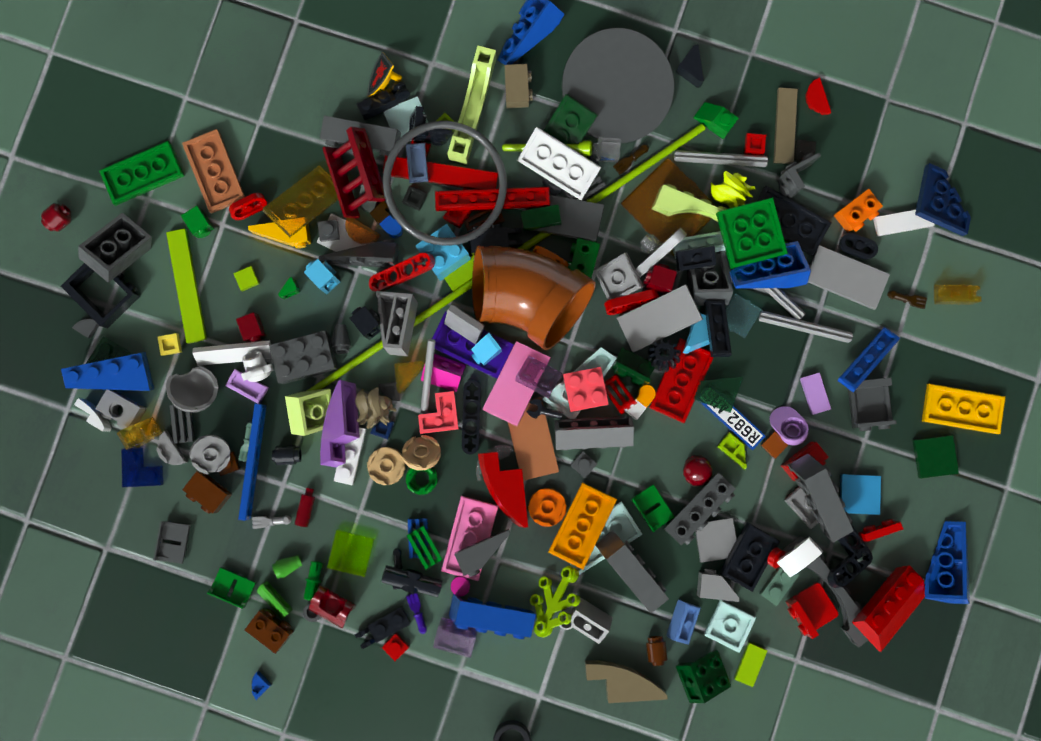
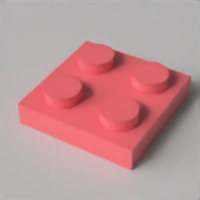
[563,367,609,412]

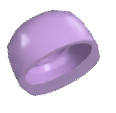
[770,407,809,446]

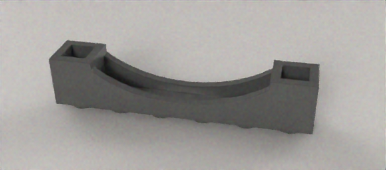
[782,536,868,647]

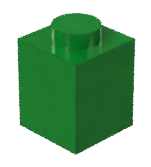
[181,206,214,238]

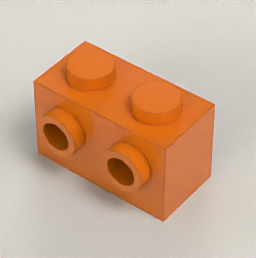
[833,189,883,233]

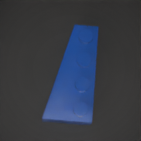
[61,352,154,391]

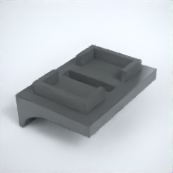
[153,521,190,564]

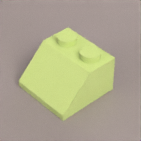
[285,389,331,436]

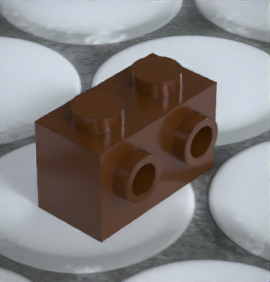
[182,471,232,514]
[245,608,294,654]

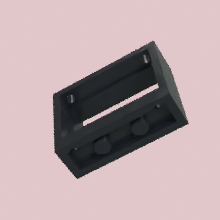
[61,263,140,329]

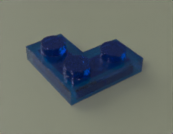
[121,448,163,487]

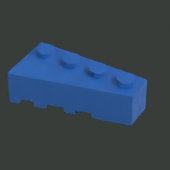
[449,594,536,639]

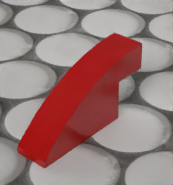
[478,452,528,528]

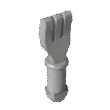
[252,515,292,529]

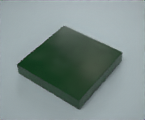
[913,435,959,479]

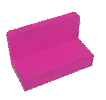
[421,354,466,393]

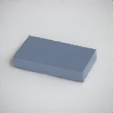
[406,143,428,183]

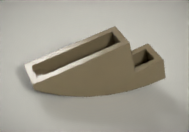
[585,660,668,703]

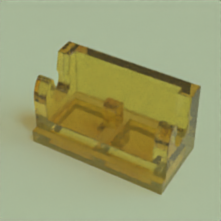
[934,285,981,305]

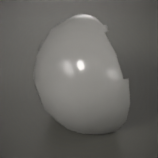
[166,366,219,412]

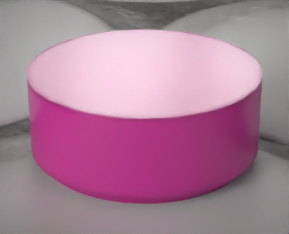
[451,576,470,596]

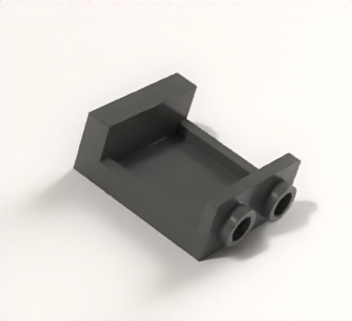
[848,378,897,431]

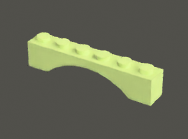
[448,46,496,165]
[651,184,727,222]

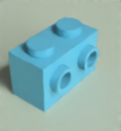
[304,259,340,294]

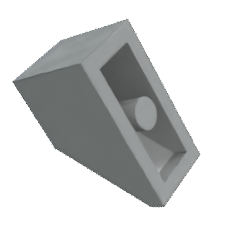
[697,569,739,602]

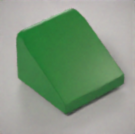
[278,276,301,300]

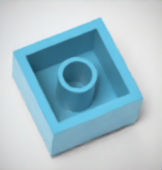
[415,224,471,281]

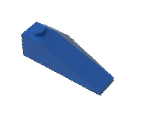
[497,0,565,65]
[730,241,811,288]

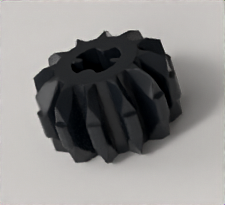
[648,339,681,372]

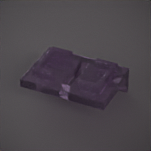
[515,356,562,399]

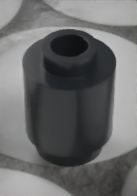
[272,445,302,465]

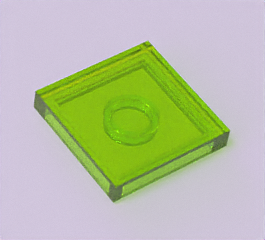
[327,529,375,577]

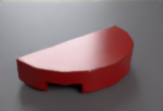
[805,77,831,115]

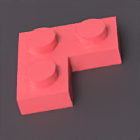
[418,391,459,434]

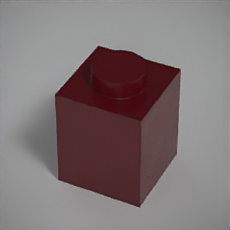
[236,312,266,342]

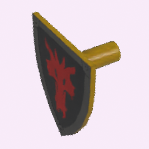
[367,52,402,97]

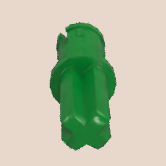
[303,561,323,601]

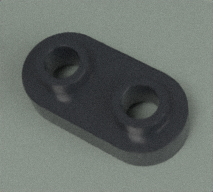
[839,233,878,260]

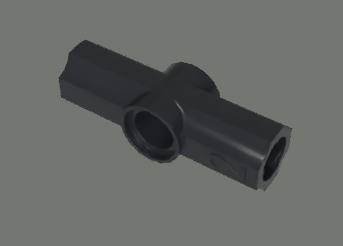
[381,565,443,597]

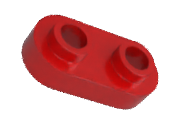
[229,193,267,220]

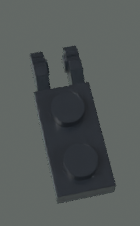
[357,82,410,120]
[354,606,411,649]

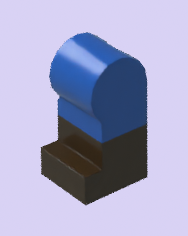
[370,201,403,238]

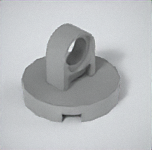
[190,435,230,474]

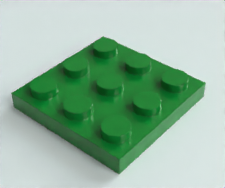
[716,198,788,269]

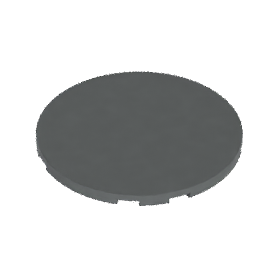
[562,28,674,144]

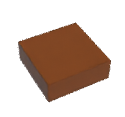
[760,431,788,459]

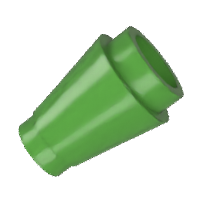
[272,555,302,579]

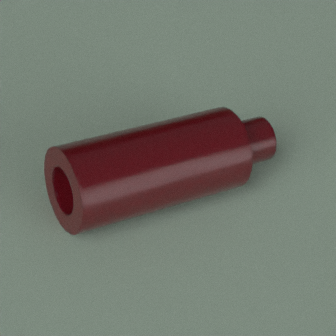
[294,487,315,527]

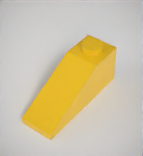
[248,218,311,248]

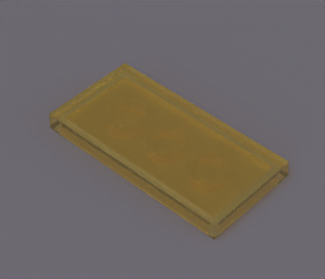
[263,166,338,237]

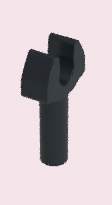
[526,399,563,419]

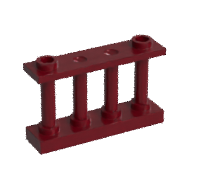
[322,127,386,218]

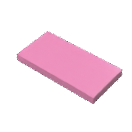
[483,341,551,426]
[441,496,498,581]

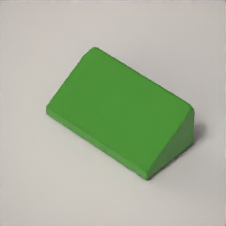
[257,582,292,619]

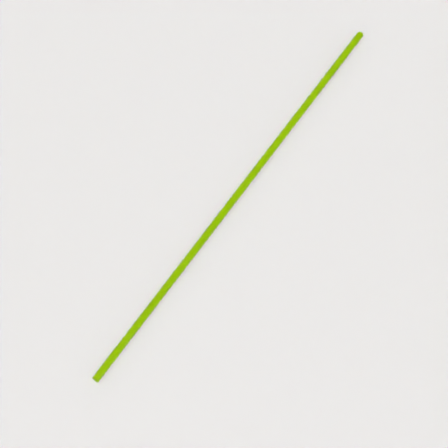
[307,124,705,391]

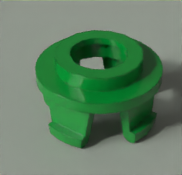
[406,467,438,495]

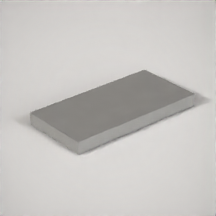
[808,245,890,310]
[617,285,703,352]

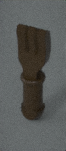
[613,144,649,175]
[887,290,927,309]

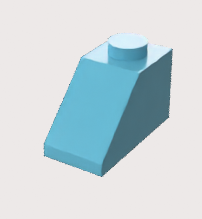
[683,313,709,354]
[471,333,502,365]

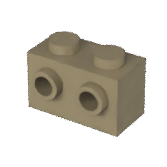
[504,64,533,108]

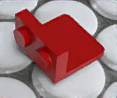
[785,582,838,639]

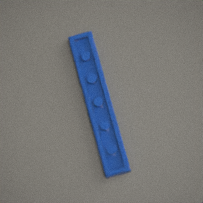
[238,404,267,521]

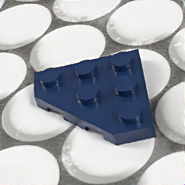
[915,163,971,236]

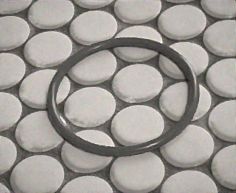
[383,121,507,246]

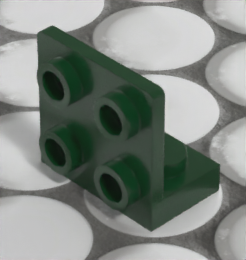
[611,347,655,386]
[676,650,731,703]

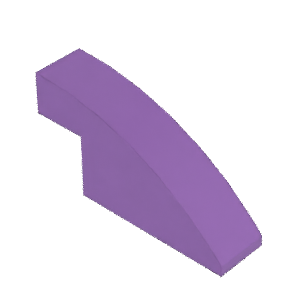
[320,380,360,467]

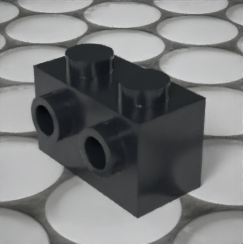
[349,306,381,340]

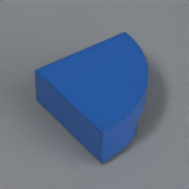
[252,671,272,700]

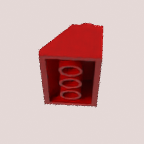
[852,565,925,652]

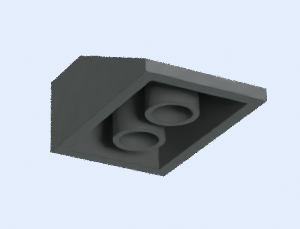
[687,251,733,306]

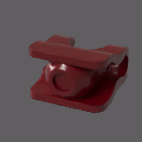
[309,586,356,628]

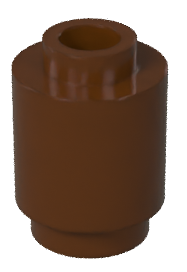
[646,636,668,666]

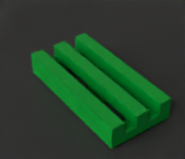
[406,525,443,570]

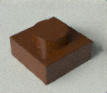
[219,452,241,476]

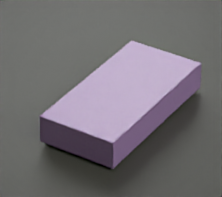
[225,369,269,404]
[800,373,831,415]

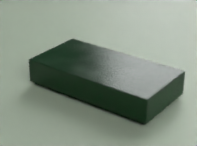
[521,205,562,231]

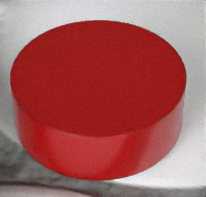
[767,548,785,568]

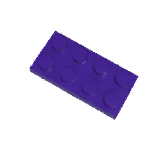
[432,311,514,379]

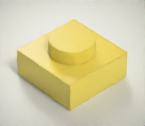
[157,333,182,356]

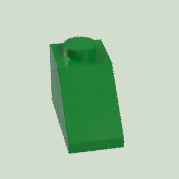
[693,102,739,140]

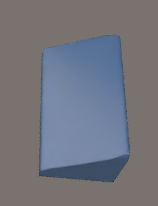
[666,600,701,645]

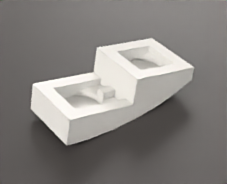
[74,398,112,432]
[777,536,823,577]

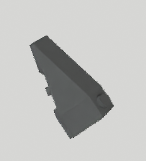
[319,239,399,268]

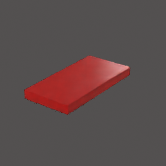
[649,338,713,423]

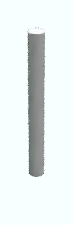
[420,339,436,414]

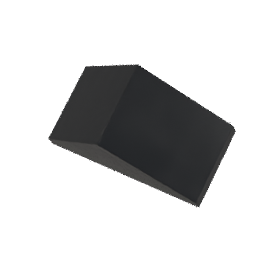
[676,44,704,88]

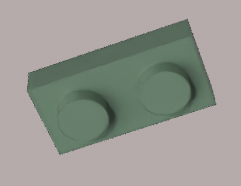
[759,567,799,606]

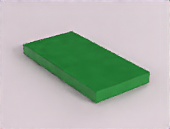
[99,141,185,206]

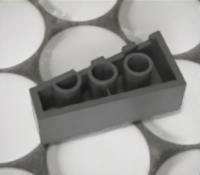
[788,454,853,542]
[595,530,669,613]

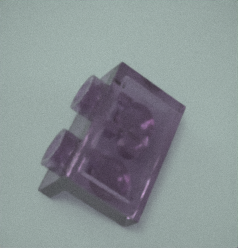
[433,618,478,658]

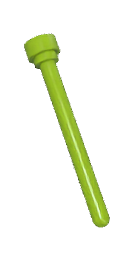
[502,140,592,156]

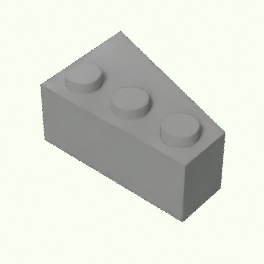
[376,291,418,356]

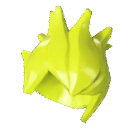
[710,171,755,208]

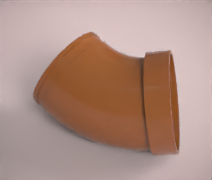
[472,246,596,350]

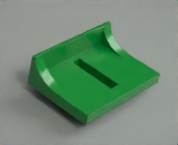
[631,484,674,532]
[207,567,256,609]

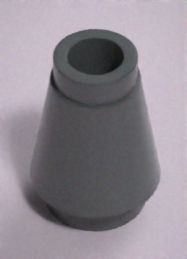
[332,324,351,354]

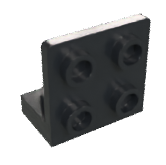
[409,106,453,146]

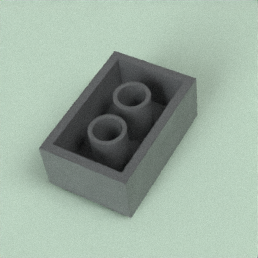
[78,213,152,283]
[269,331,338,384]

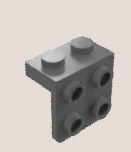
[777,153,821,199]

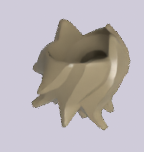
[355,387,397,429]

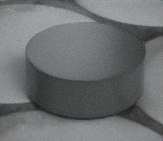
[303,602,321,622]

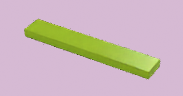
[166,229,207,344]

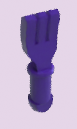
[406,593,427,634]

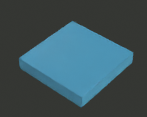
[840,474,881,515]

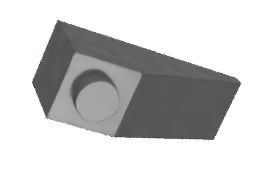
[454,529,510,577]

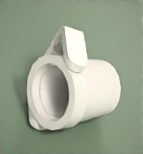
[241,351,274,382]

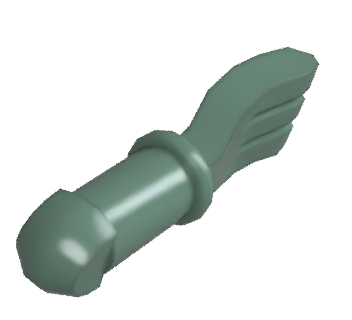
[238,421,252,462]

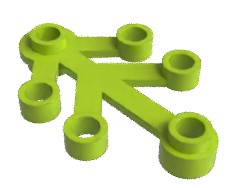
[530,566,580,638]

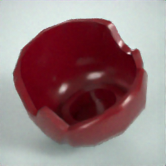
[683,455,712,486]

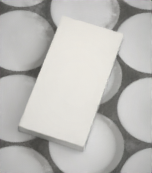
[517,127,602,200]

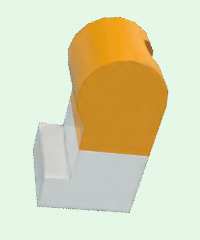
[623,385,656,420]

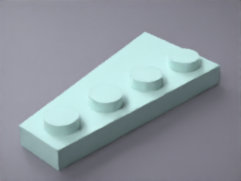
[542,347,617,419]

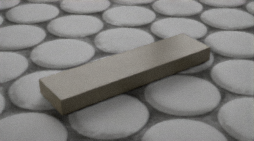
[773,88,798,164]

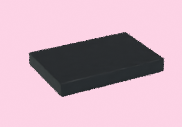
[719,522,780,592]

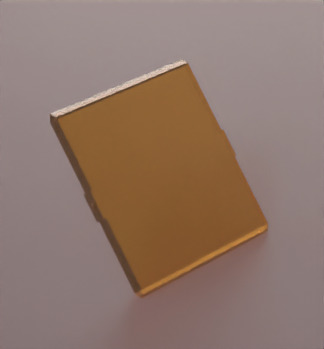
[621,158,717,256]

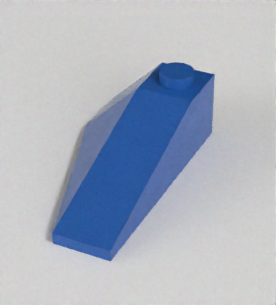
[925,521,970,604]

